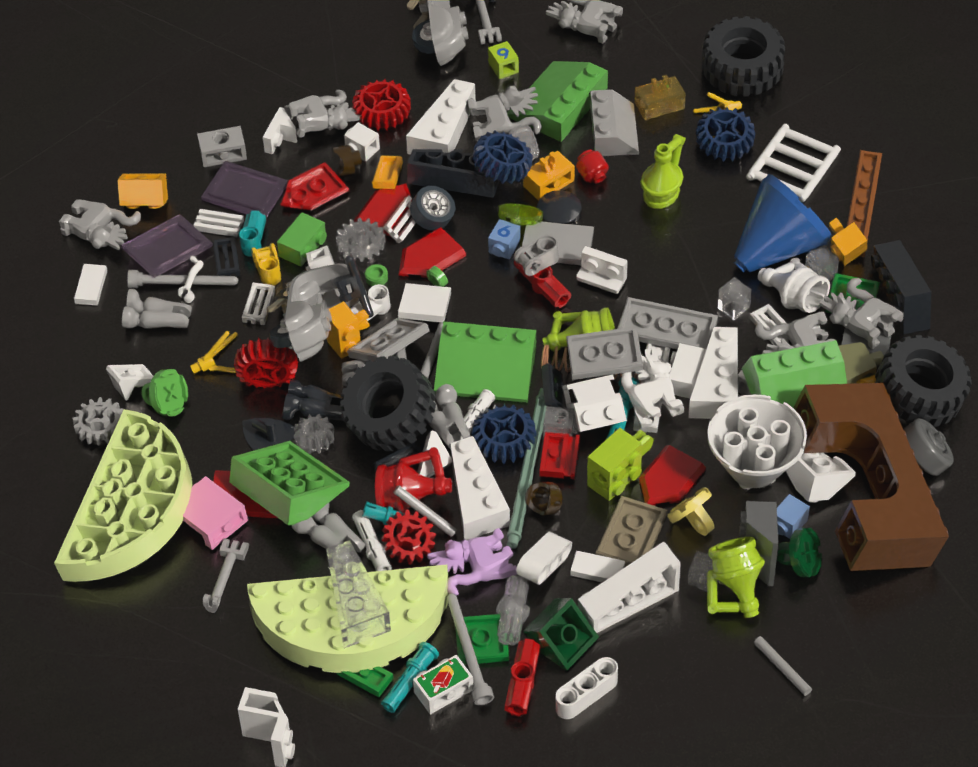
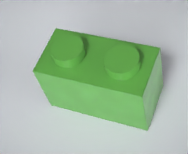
[277,213,327,267]

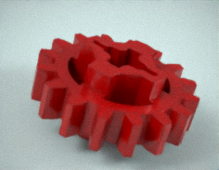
[381,510,436,564]

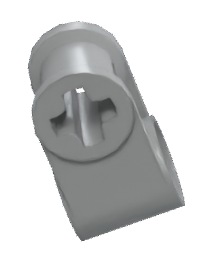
[513,235,559,276]

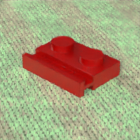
[540,432,580,479]

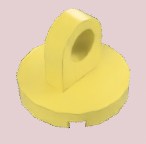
[667,487,714,536]

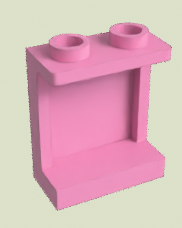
[183,476,248,550]

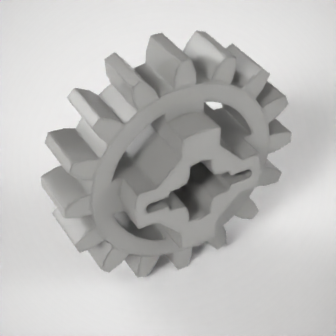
[73,397,123,445]

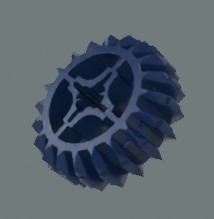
[695,106,755,162]
[473,130,533,184]
[472,403,536,464]

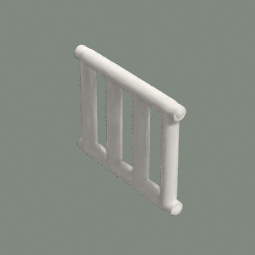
[746,124,841,202]

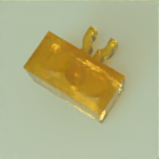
[635,75,686,120]

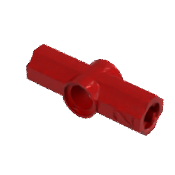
[514,253,571,308]
[504,639,541,716]

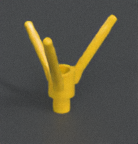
[693,92,742,138]
[190,331,238,374]

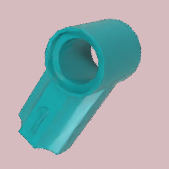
[239,210,266,256]

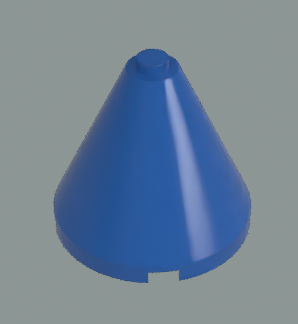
[734,174,833,272]

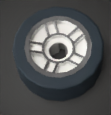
[410,186,455,230]

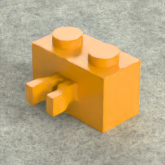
[523,151,575,200]
[118,174,168,209]
[829,218,867,266]
[327,301,370,359]

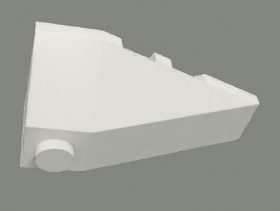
[786,452,856,502]

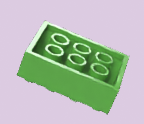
[507,61,608,142]
[434,321,536,403]
[742,340,847,408]
[229,441,350,525]

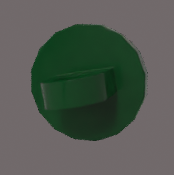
[776,528,822,578]

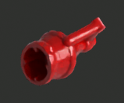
[375,447,452,513]

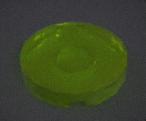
[498,204,543,225]

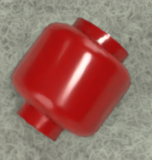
[576,150,609,184]

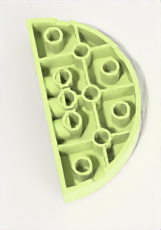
[54,409,192,582]
[247,565,449,673]

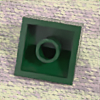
[523,598,599,670]

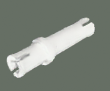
[450,389,495,449]
[352,510,392,571]

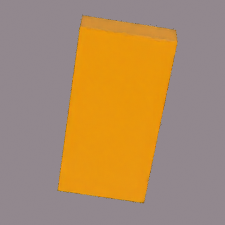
[372,156,403,189]

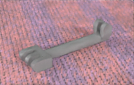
[476,0,502,45]
[203,538,249,613]

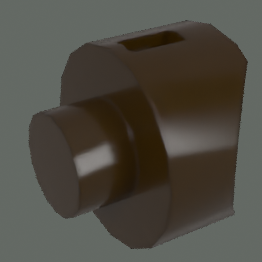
[332,145,362,177]
[525,482,563,515]

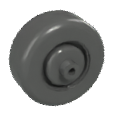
[903,418,954,476]

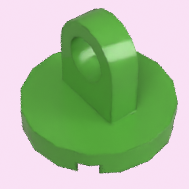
[142,369,188,416]

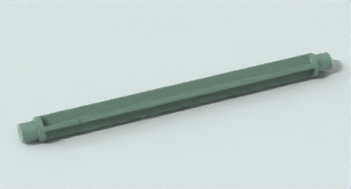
[507,388,548,549]

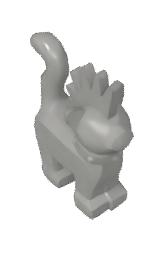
[546,0,623,44]
[468,86,542,140]
[284,90,361,137]
[59,200,141,250]
[819,278,904,349]
[755,312,835,354]

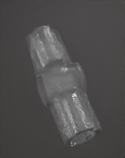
[496,575,530,645]

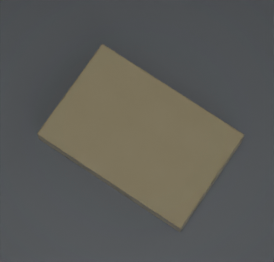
[596,496,667,567]

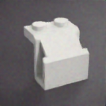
[562,375,627,432]
[238,687,295,767]

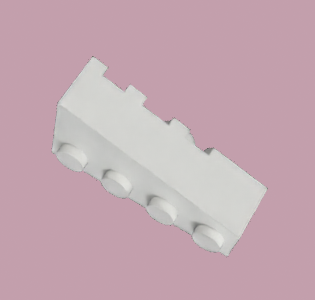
[406,79,476,154]
[689,327,738,419]
[450,436,510,540]
[578,542,680,633]

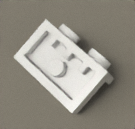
[576,246,627,294]

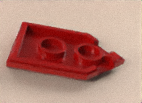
[281,162,349,210]
[354,183,412,238]
[399,227,466,278]
[639,445,706,506]

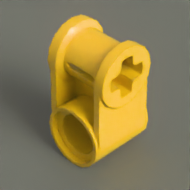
[251,243,281,285]

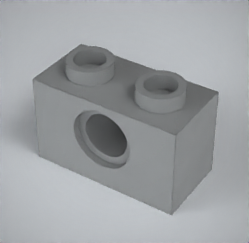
[197,126,247,167]

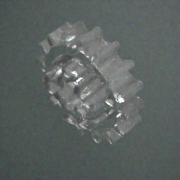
[336,218,385,262]

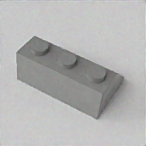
[590,90,639,156]

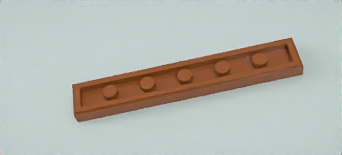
[847,150,882,257]

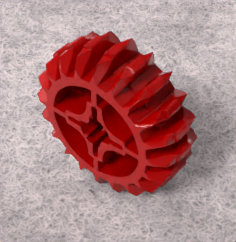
[352,79,411,131]
[234,338,298,388]

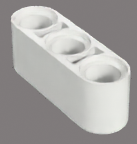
[516,532,572,584]
[556,657,618,719]

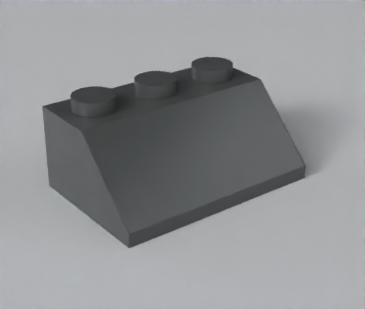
[739,501,778,586]

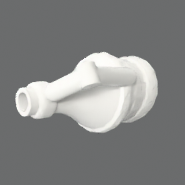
[758,258,830,313]

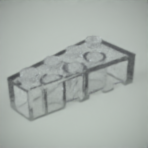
[326,540,391,648]

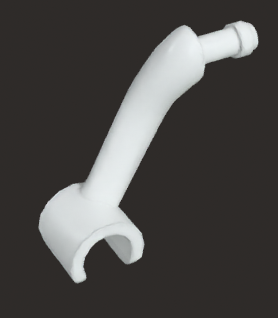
[178,256,203,303]

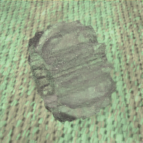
[509,124,539,161]
[294,414,334,454]

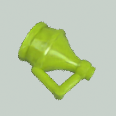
[640,134,686,209]
[543,308,615,352]
[707,536,765,618]

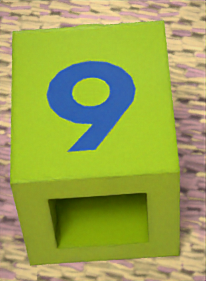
[488,41,519,79]

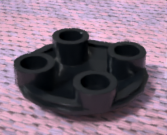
[537,190,582,224]

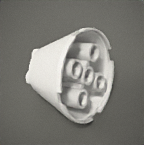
[708,395,807,489]

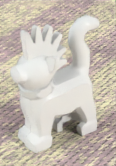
[612,347,684,429]

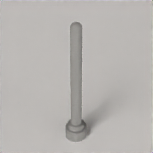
[128,270,238,288]
[447,593,494,705]

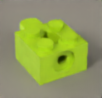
[587,428,654,501]

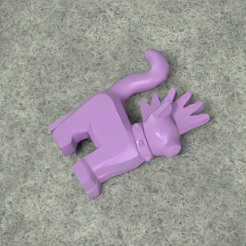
[427,528,517,596]

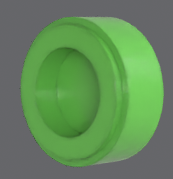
[365,264,388,286]
[427,266,448,287]

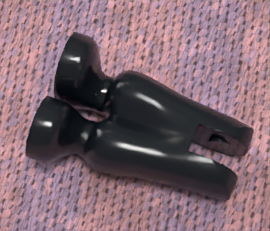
[283,379,344,421]

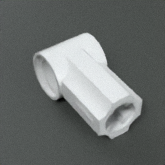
[350,284,391,321]

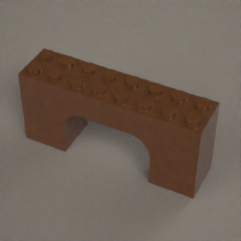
[793,383,949,571]

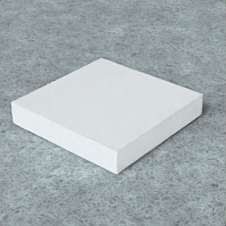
[398,283,451,322]

